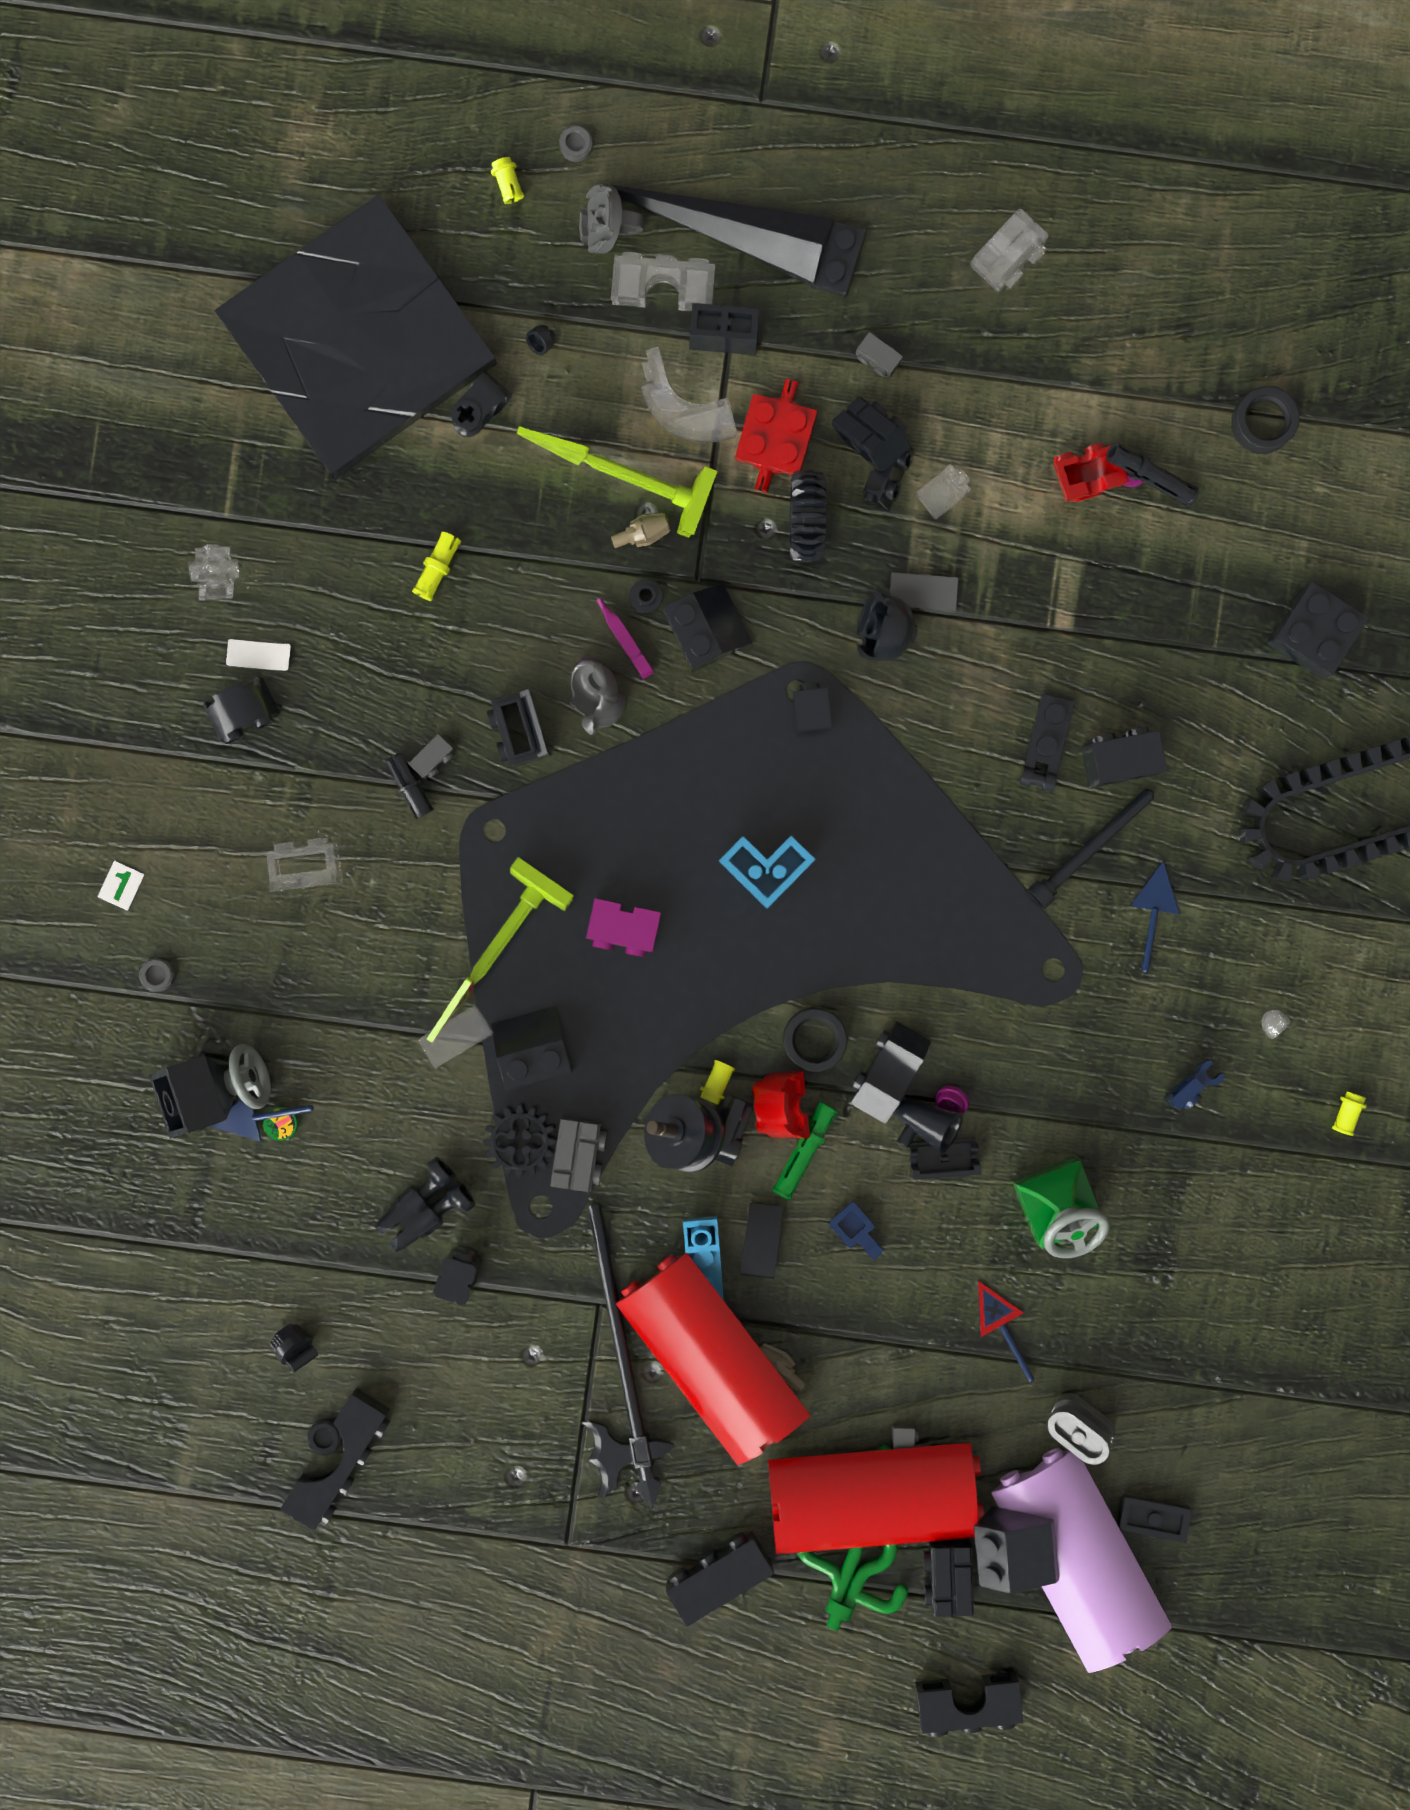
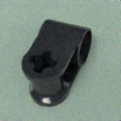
[451,371,512,437]

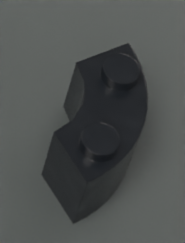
[850,1021,931,1124]

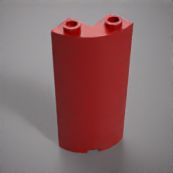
[615,1253,811,1465]
[768,1443,984,1555]

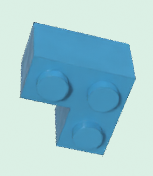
[719,836,815,908]

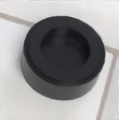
[307,1419,342,1455]

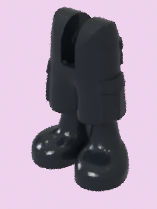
[374,1157,476,1252]

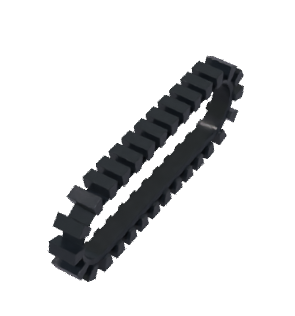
[1238,736,1410,881]

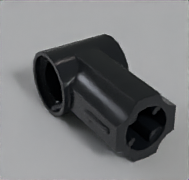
[716,1094,753,1167]

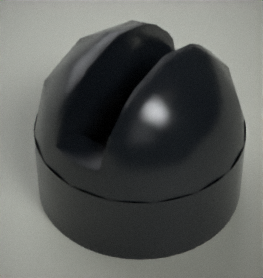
[526,325,556,355]

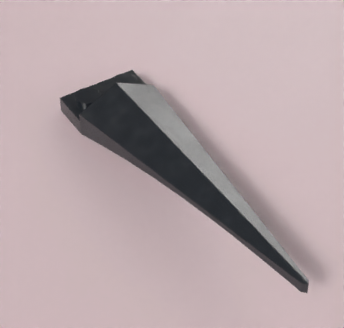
[606,184,866,297]

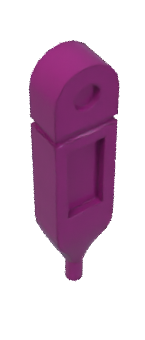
[596,598,654,680]

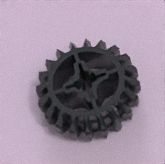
[789,470,827,562]

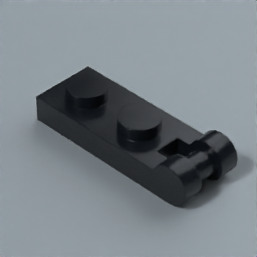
[1019,694,1075,793]

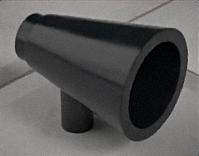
[893,1098,963,1154]

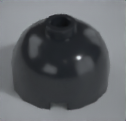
[857,592,918,661]

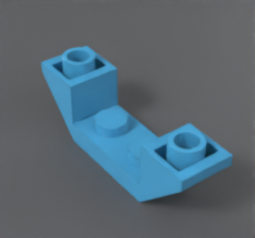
[683,1216,724,1301]

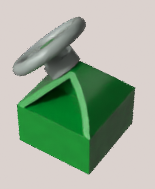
[1012,1157,1110,1259]

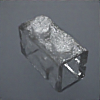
[970,209,1048,292]

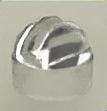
[1261,1010,1291,1039]

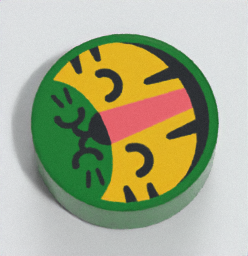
[263,1106,299,1141]

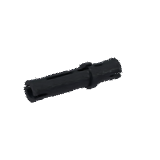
[1106,442,1199,507]

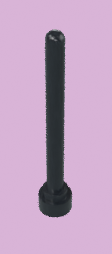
[1027,789,1154,909]

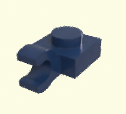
[1164,1059,1225,1110]
[828,1200,884,1260]

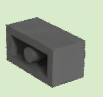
[856,332,903,378]
[408,734,455,780]
[892,1424,919,1449]

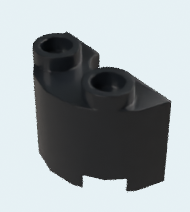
[203,677,280,744]

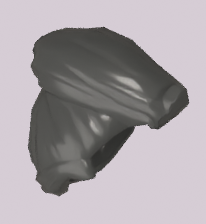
[570,658,627,735]

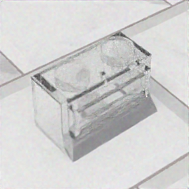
[266,838,342,893]

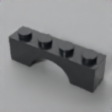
[280,1388,390,1532]

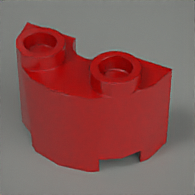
[1053,443,1129,503]
[752,1071,810,1139]

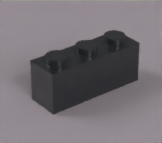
[666,1531,774,1627]

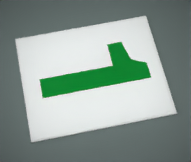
[98,861,145,911]

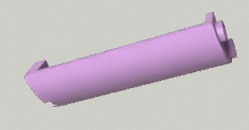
[992,1447,1172,1673]

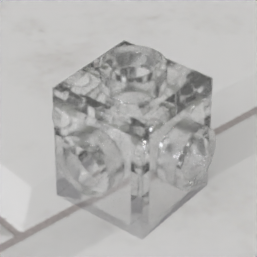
[189,544,239,600]

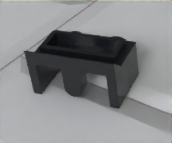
[487,689,550,768]

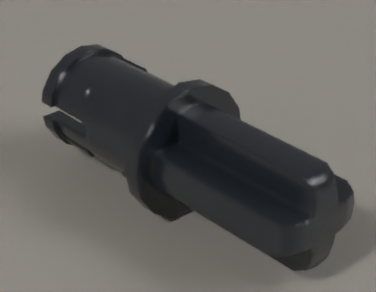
[386,753,434,820]

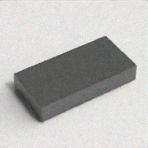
[889,572,958,613]

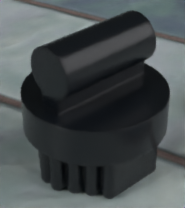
[270,1324,319,1373]

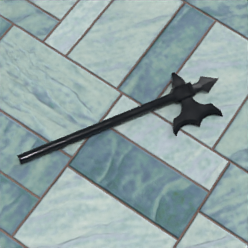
[581,1203,675,1509]

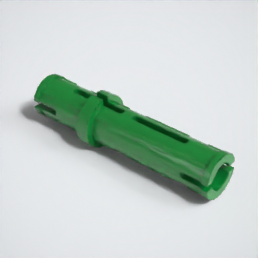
[772,1101,838,1200]

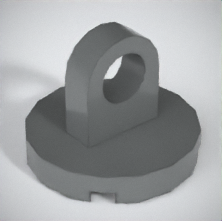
[579,184,643,254]

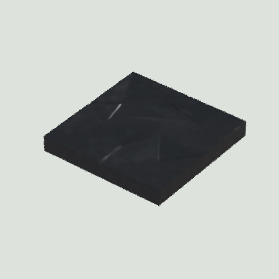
[214,194,497,479]

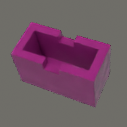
[586,899,661,957]

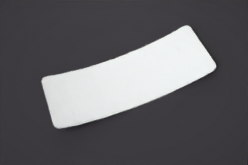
[226,639,291,671]

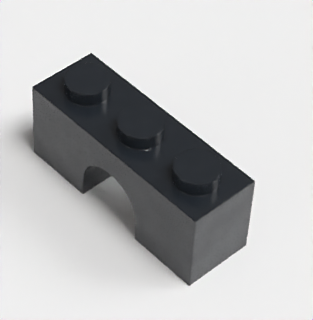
[915,1672,1024,1737]

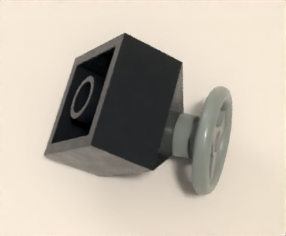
[149,1044,271,1139]

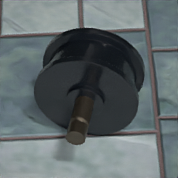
[644,1094,725,1172]

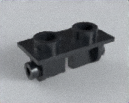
[863,445,913,511]

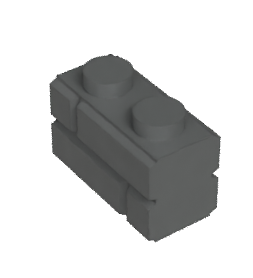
[550,1117,607,1192]

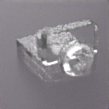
[915,464,971,520]

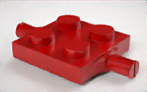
[735,379,818,493]

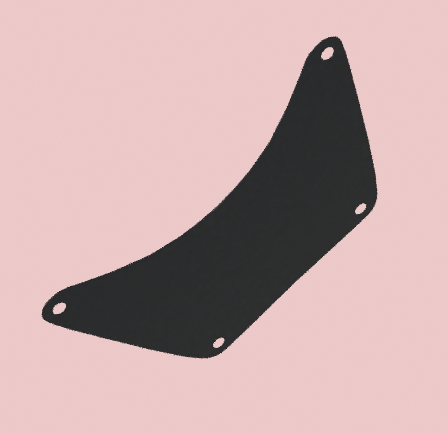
[459,662,1083,1238]

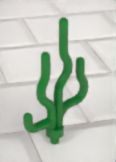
[797,1444,909,1631]

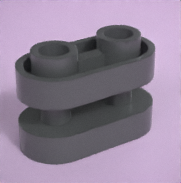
[1048,1393,1115,1465]

